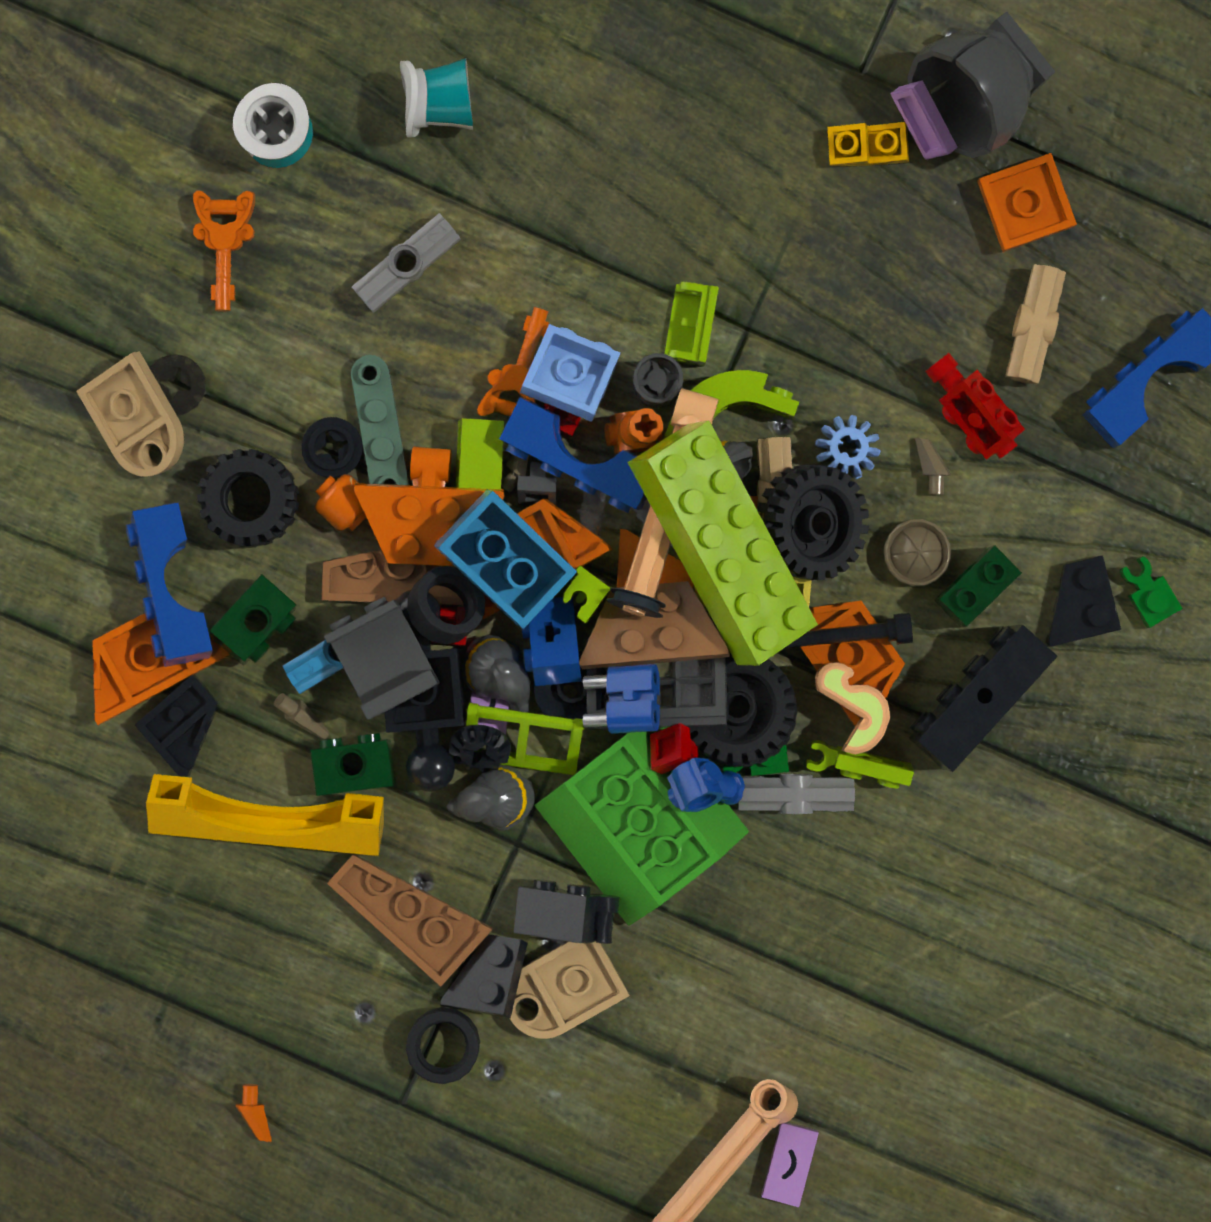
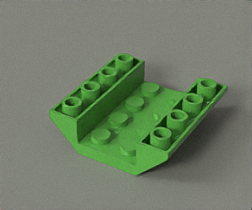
[534,727,749,926]

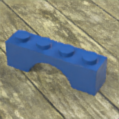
[1082,308,1211,448]
[499,397,647,513]
[126,503,213,667]

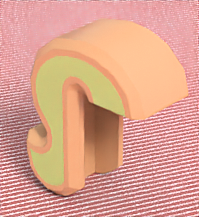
[815,662,890,755]

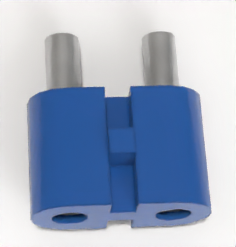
[583,664,660,734]

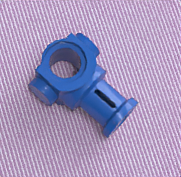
[667,757,745,812]

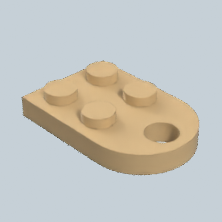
[76,351,184,477]
[510,941,630,1039]

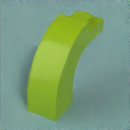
[664,370,799,439]

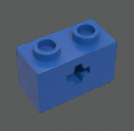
[522,596,581,686]

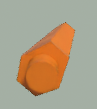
[236,1084,272,1142]

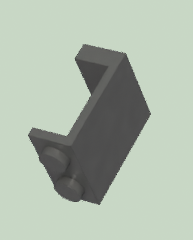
[324,597,440,720]

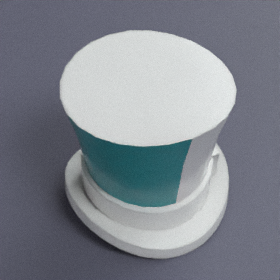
[400,58,473,138]
[233,83,313,168]

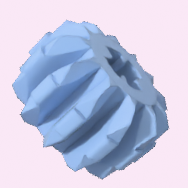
[815,415,881,479]

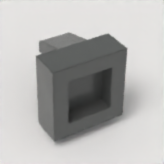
[517,461,557,505]

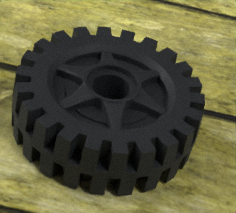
[757,465,869,580]
[682,653,797,767]

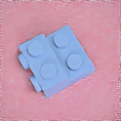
[520,324,620,422]

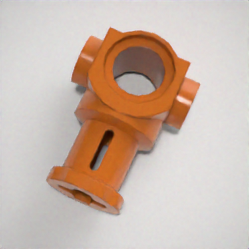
[605,408,663,454]

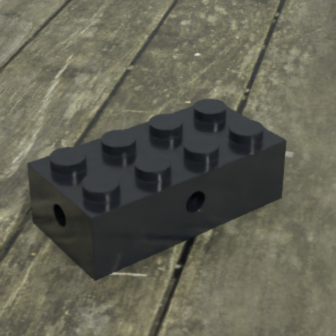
[909,625,1058,772]

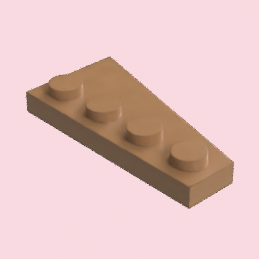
[321,550,463,605]
[327,854,493,987]

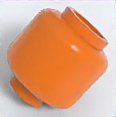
[315,474,366,531]

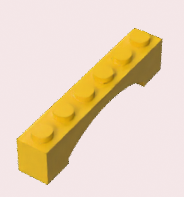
[146,774,384,856]

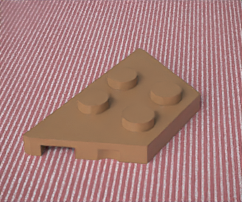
[580,581,730,669]

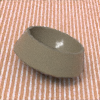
[884,519,951,586]

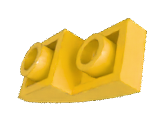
[827,122,909,166]

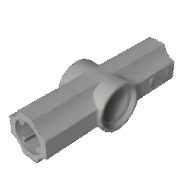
[352,213,461,313]
[738,774,855,814]

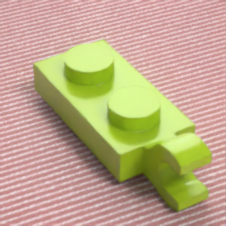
[806,740,914,789]

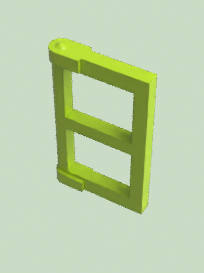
[466,703,585,775]

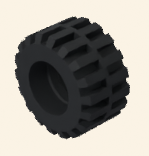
[197,449,299,547]

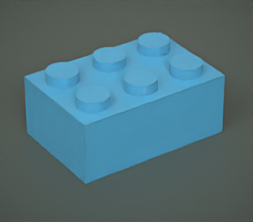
[434,489,577,629]

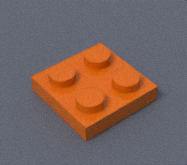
[977,153,1077,252]

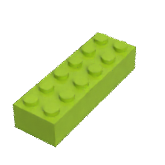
[627,420,818,666]

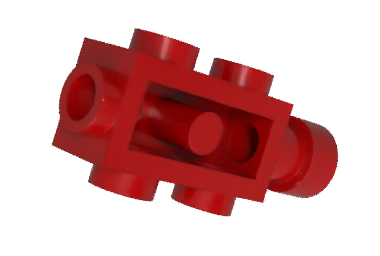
[925,353,1025,460]

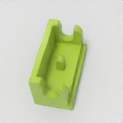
[664,282,719,367]
[455,418,504,489]
[563,565,611,624]

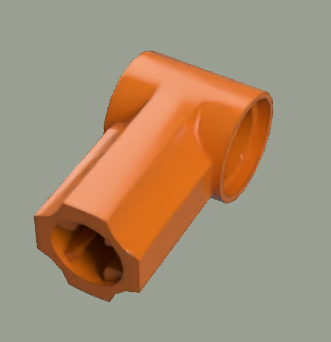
[410,446,452,487]

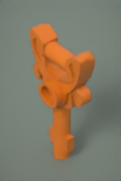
[193,190,255,312]
[477,307,549,417]

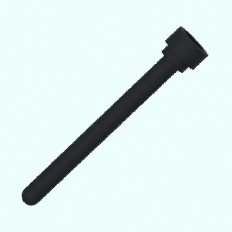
[785,613,913,648]

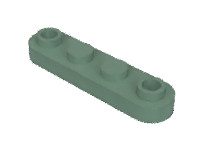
[351,355,410,485]

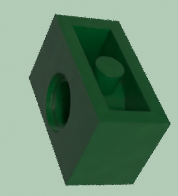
[934,545,1022,627]
[209,574,296,666]
[310,733,396,796]

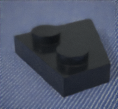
[1046,555,1121,647]
[135,674,220,777]
[440,934,528,1018]

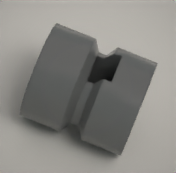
[633,353,683,408]

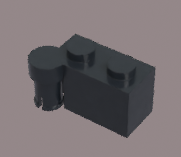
[514,879,620,944]

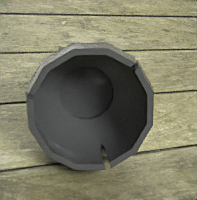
[907,12,1055,158]

